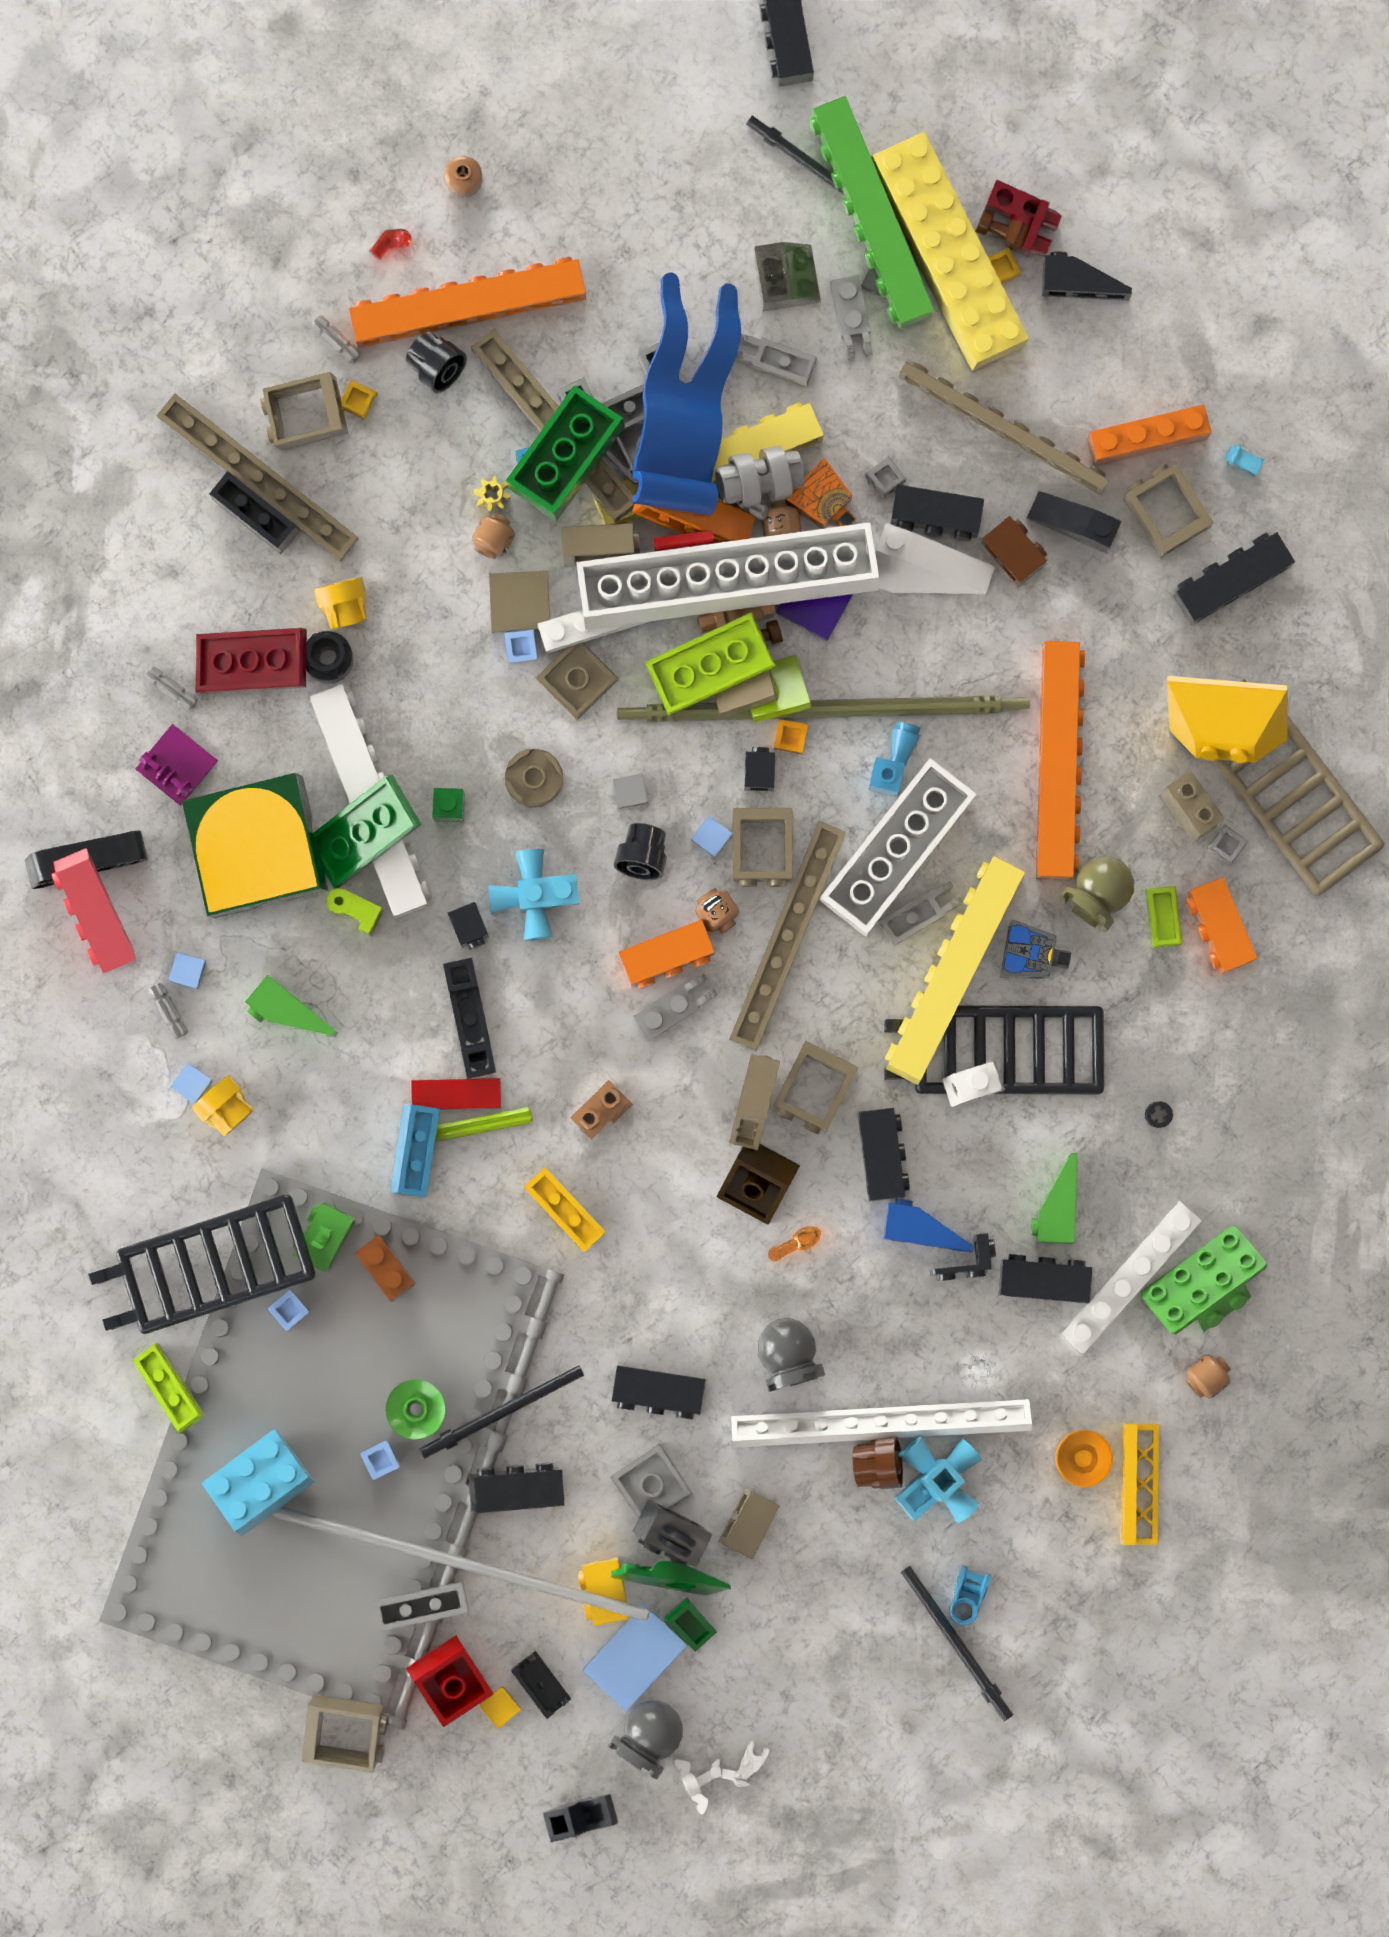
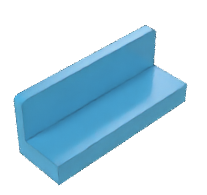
[390,1104,440,1198]

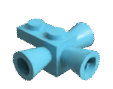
[488,849,580,941]
[893,1436,982,1524]

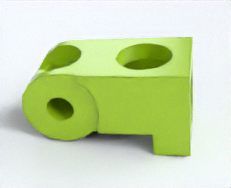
[326,888,384,937]

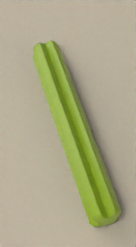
[435,1107,533,1142]

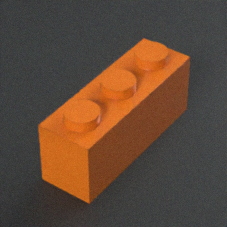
[1185,877,1258,975]
[619,919,715,989]

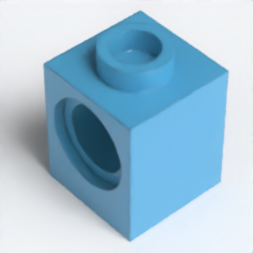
[869,757,905,796]

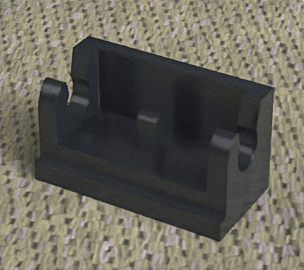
[511,1650,571,1719]

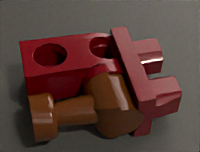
[975,179,1062,257]

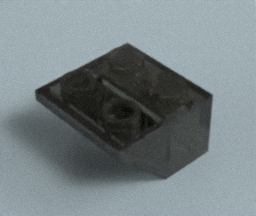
[754,242,821,312]

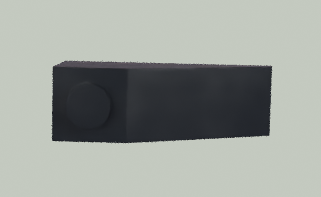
[1042,251,1132,301]
[1027,491,1122,554]

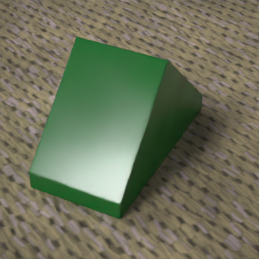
[664,1597,717,1652]

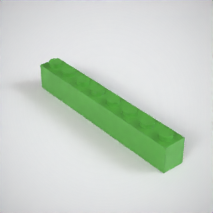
[809,96,934,329]

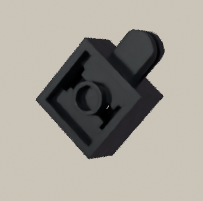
[632,1499,713,1567]

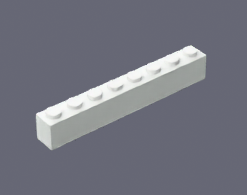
[309,684,431,919]

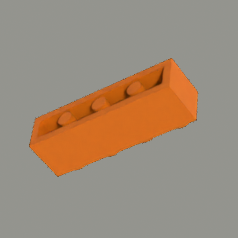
[1087,404,1212,466]
[632,486,755,543]

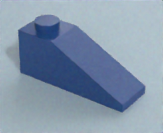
[883,1198,974,1253]

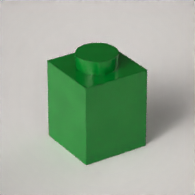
[432,788,465,822]

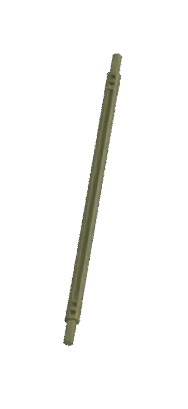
[617,695,1030,722]

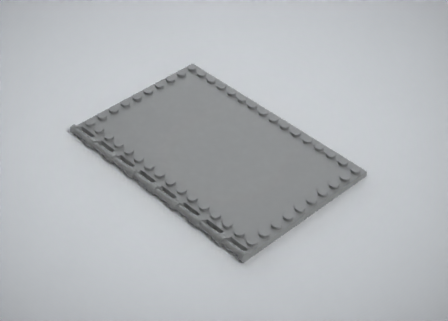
[99,1168,564,1729]

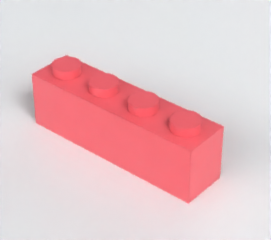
[51,848,136,973]

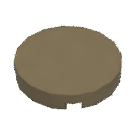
[505,749,563,808]

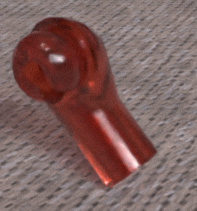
[369,229,412,260]

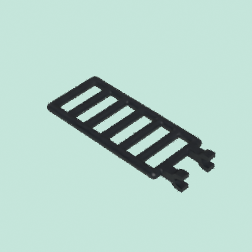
[884,1005,1104,1095]
[88,1194,316,1334]

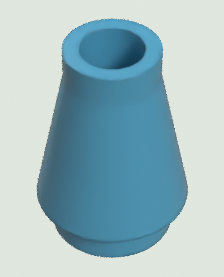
[890,721,921,766]

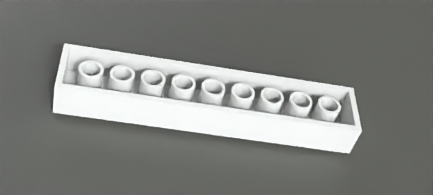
[576,523,879,630]

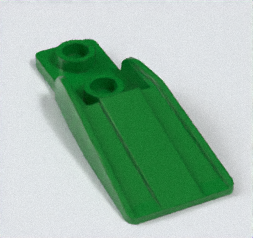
[611,1560,731,1595]

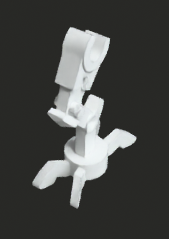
[672,1740,770,1814]

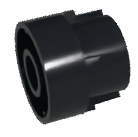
[406,331,467,393]
[306,631,353,684]
[614,823,667,880]

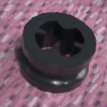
[1145,1101,1173,1128]

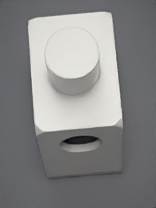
[942,1061,1005,1107]

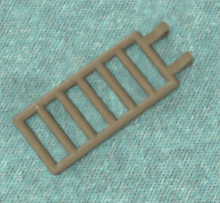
[1213,679,1384,896]

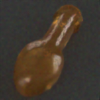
[768,1226,821,1262]

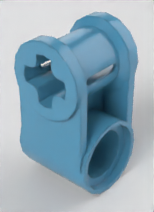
[949,1565,991,1625]

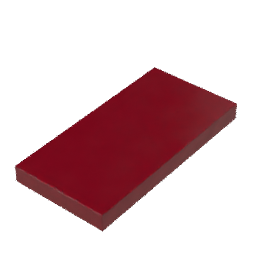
[195,628,307,694]

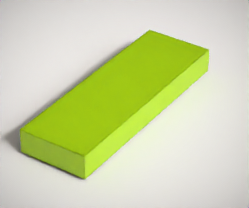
[132,1343,205,1434]

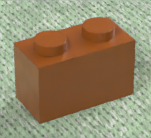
[355,1235,416,1301]

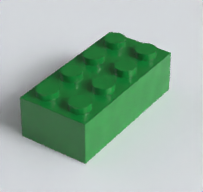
[505,385,625,522]

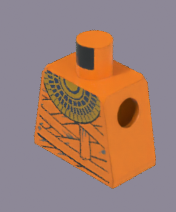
[784,458,857,529]

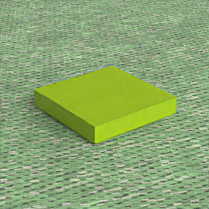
[750,655,811,723]

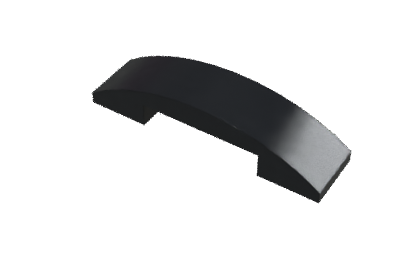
[443,958,496,1079]

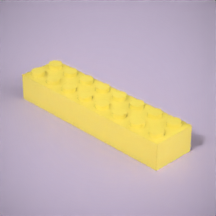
[872,131,1029,372]

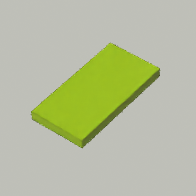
[645,612,777,716]

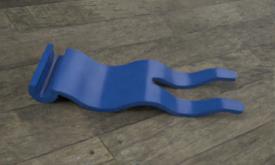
[633,272,741,516]

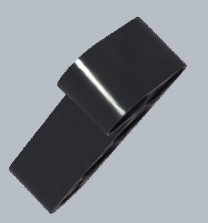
[25,830,148,889]

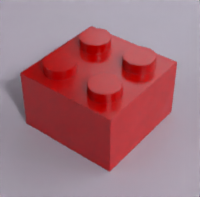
[406,1635,494,1727]

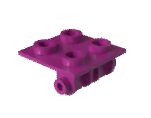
[135,724,218,806]

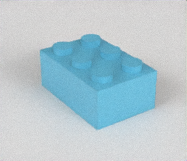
[201,1429,315,1536]

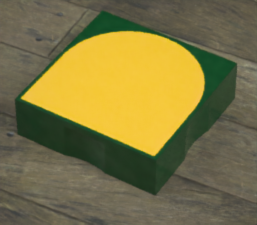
[182,773,328,918]

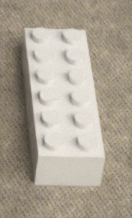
[819,758,977,937]

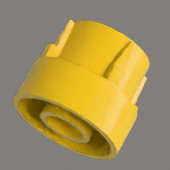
[314,577,367,629]
[191,1075,253,1136]

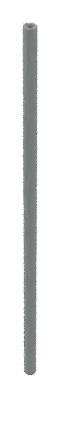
[273,1507,650,1621]

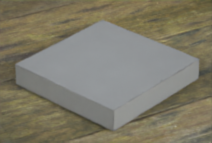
[610,1444,693,1519]

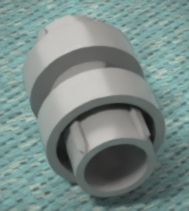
[715,445,805,508]

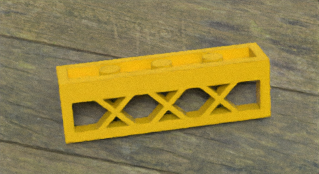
[1121,1424,1159,1545]

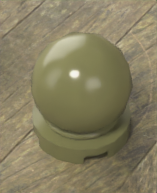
[1059,856,1135,932]

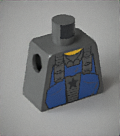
[999,920,1071,979]

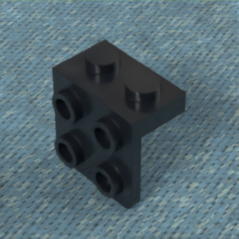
[929,1233,996,1281]

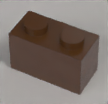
[981,516,1047,587]

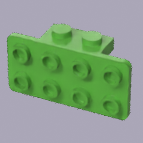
[1141,1226,1267,1335]

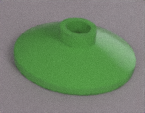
[385,1379,446,1440]

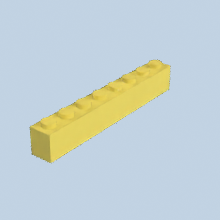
[593,402,824,525]
[884,856,1025,1085]

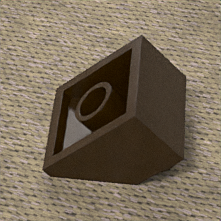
[716,1144,800,1225]

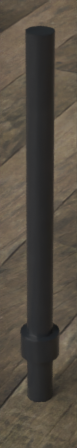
[746,115,844,195]
[419,1365,585,1459]
[900,1566,1014,1721]

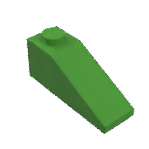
[245,975,338,1038]
[1031,1153,1077,1244]

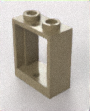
[260,372,349,450]
[1124,464,1214,558]
[561,523,640,567]
[733,808,793,887]
[773,1041,859,1134]
[729,1054,780,1150]
[302,1695,388,1773]

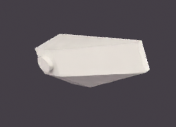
[875,523,995,595]

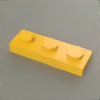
[524,1167,606,1253]

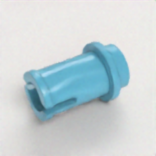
[1224,444,1264,476]

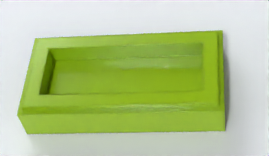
[1145,886,1183,948]

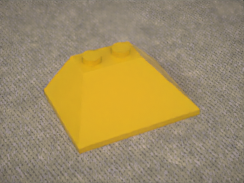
[1167,676,1288,763]

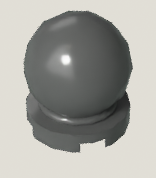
[758,1318,826,1392]
[608,1701,683,1779]

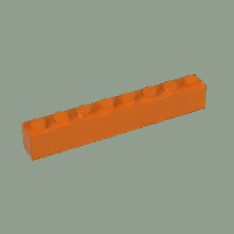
[349,257,586,348]
[1036,641,1085,880]

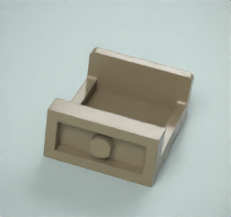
[1159,771,1224,844]

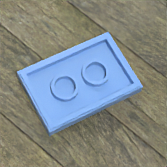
[582,1603,688,1711]

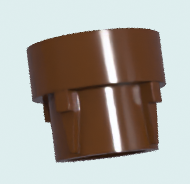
[852,1437,903,1489]

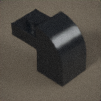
[543,1794,619,1842]

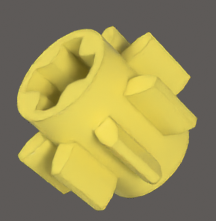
[474,475,511,514]

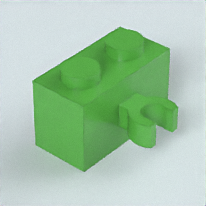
[292,1202,356,1272]

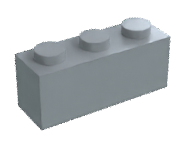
[373,1581,470,1632]

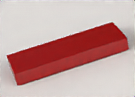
[411,1078,501,1110]

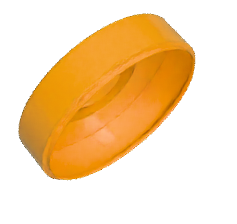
[1055,1430,1113,1487]

